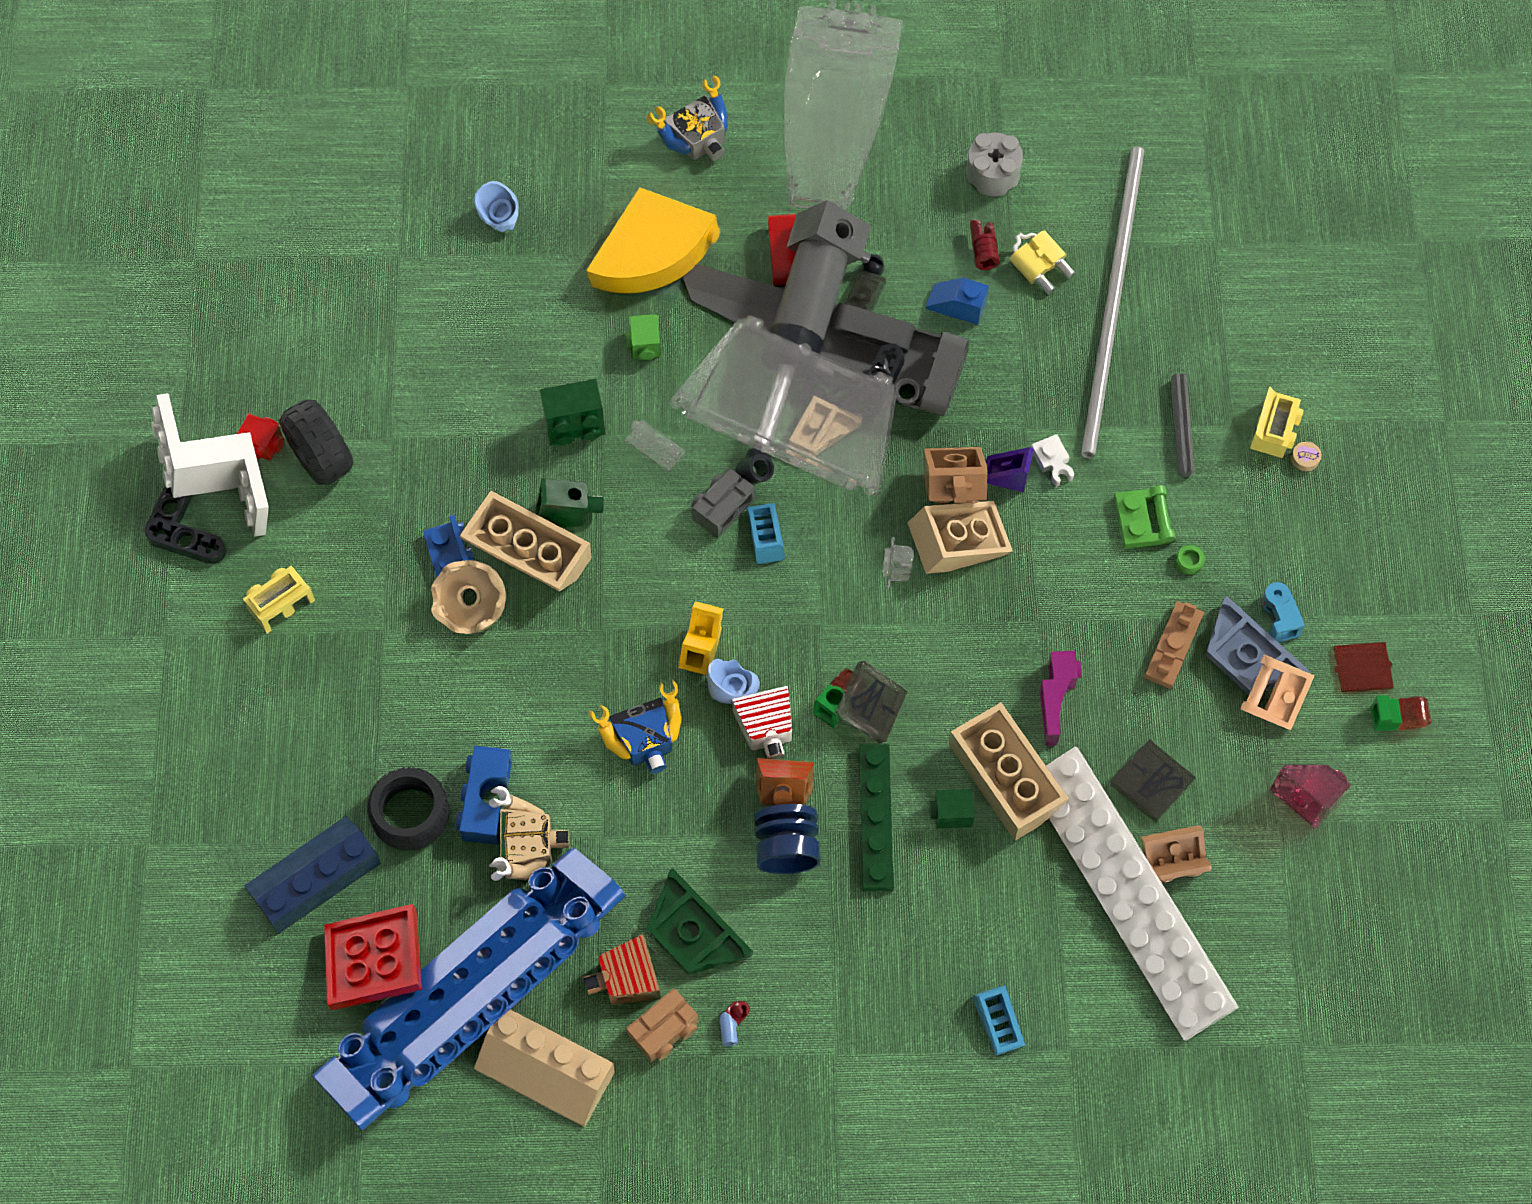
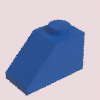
[926,277,989,325]

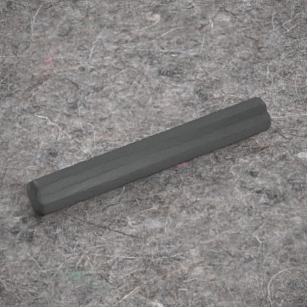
[1171,373,1195,477]

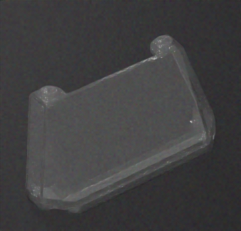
[669,315,898,496]

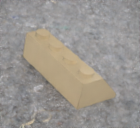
[460,491,592,591]
[948,702,1069,841]
[474,1010,615,1128]

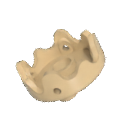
[431,560,506,634]

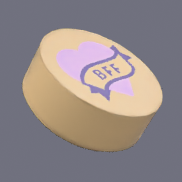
[1291,442,1321,471]

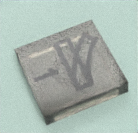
[835,661,908,743]
[1110,739,1196,823]

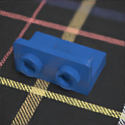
[423,514,475,577]

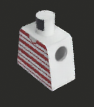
[732,686,792,760]

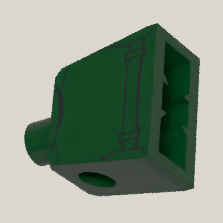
[536,478,603,527]

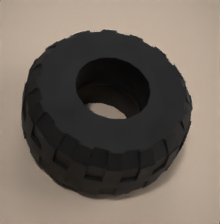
[279,399,354,485]

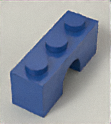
[456,746,513,845]

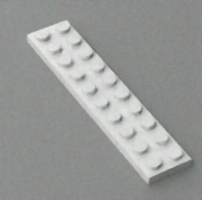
[1046,747,1239,1040]

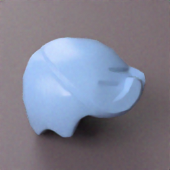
[474,181,519,232]
[707,659,760,704]

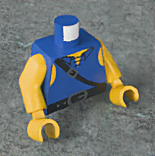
[589,680,682,774]

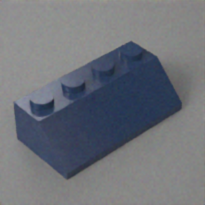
[244,816,381,934]

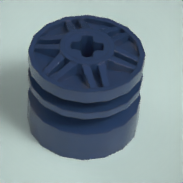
[755,804,821,874]

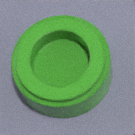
[1175,545,1205,575]

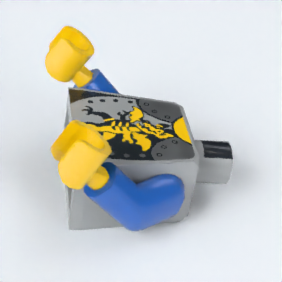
[647,76,728,161]

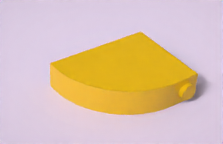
[586,188,720,294]

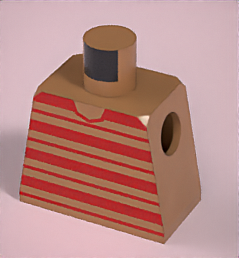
[584,935,661,1004]

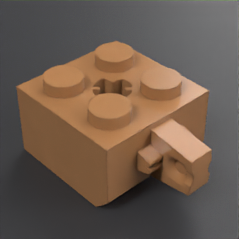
[924,447,987,504]

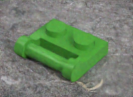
[1114,485,1176,549]

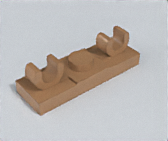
[1144,601,1204,689]

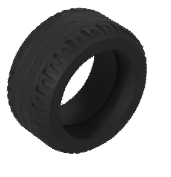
[367,767,450,851]

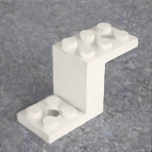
[152,393,269,537]

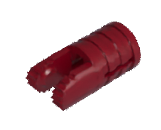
[969,219,1000,270]

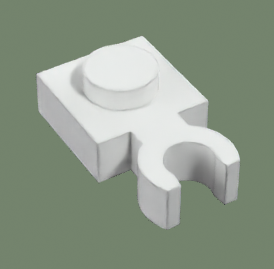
[1031,434,1074,487]

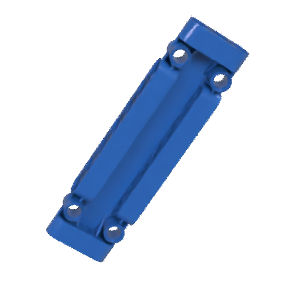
[312,847,626,1131]

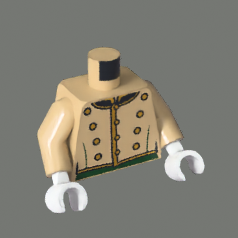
[489,786,569,881]

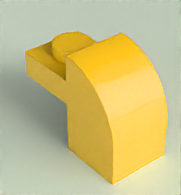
[678,601,723,675]

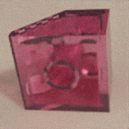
[1270,765,1351,829]

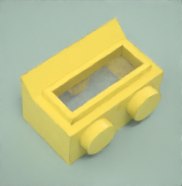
[1250,386,1304,458]
[243,566,315,634]

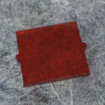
[1334,642,1394,692]

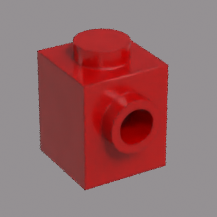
[237,413,284,461]

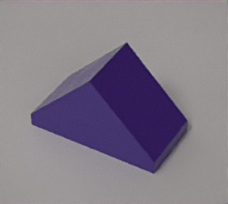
[986,447,1034,492]

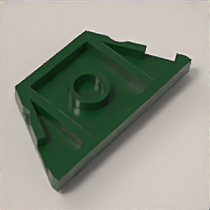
[646,868,753,975]

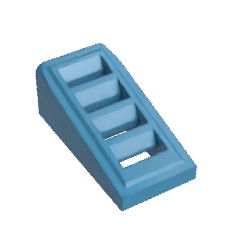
[746,503,785,564]
[972,985,1025,1055]

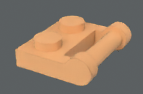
[1240,654,1314,730]

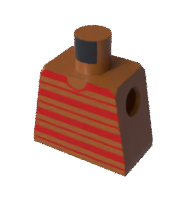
[756,758,814,805]

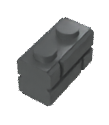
[691,468,755,538]

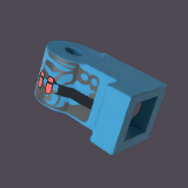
[1261,582,1305,643]

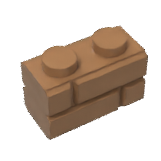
[626,988,699,1062]

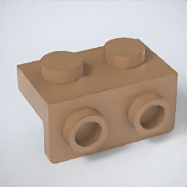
[1141,825,1212,883]

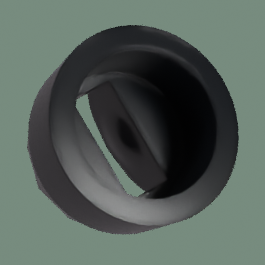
[862,254,884,278]

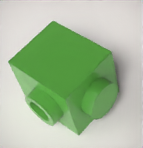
[625,314,661,360]

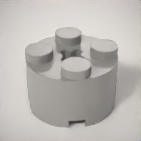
[966,133,1023,197]

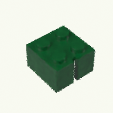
[540,378,606,446]

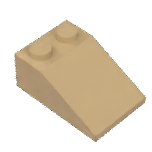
[907,501,1013,574]

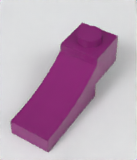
[1039,650,1082,746]

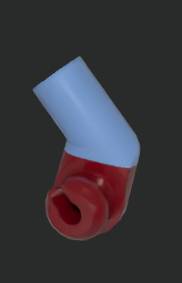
[719,1000,750,1046]

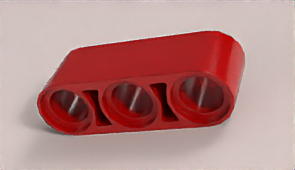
[768,214,796,287]

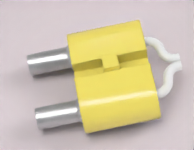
[1009,230,1075,294]

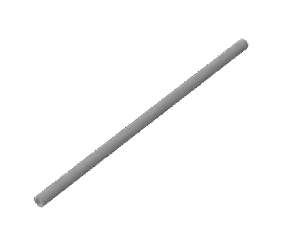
[1081,147,1145,459]

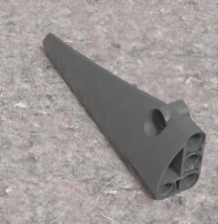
[683,264,969,417]

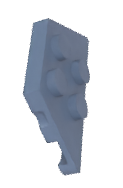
[1205,596,1311,695]

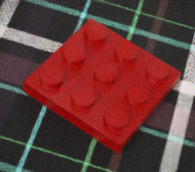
[324,904,422,1011]

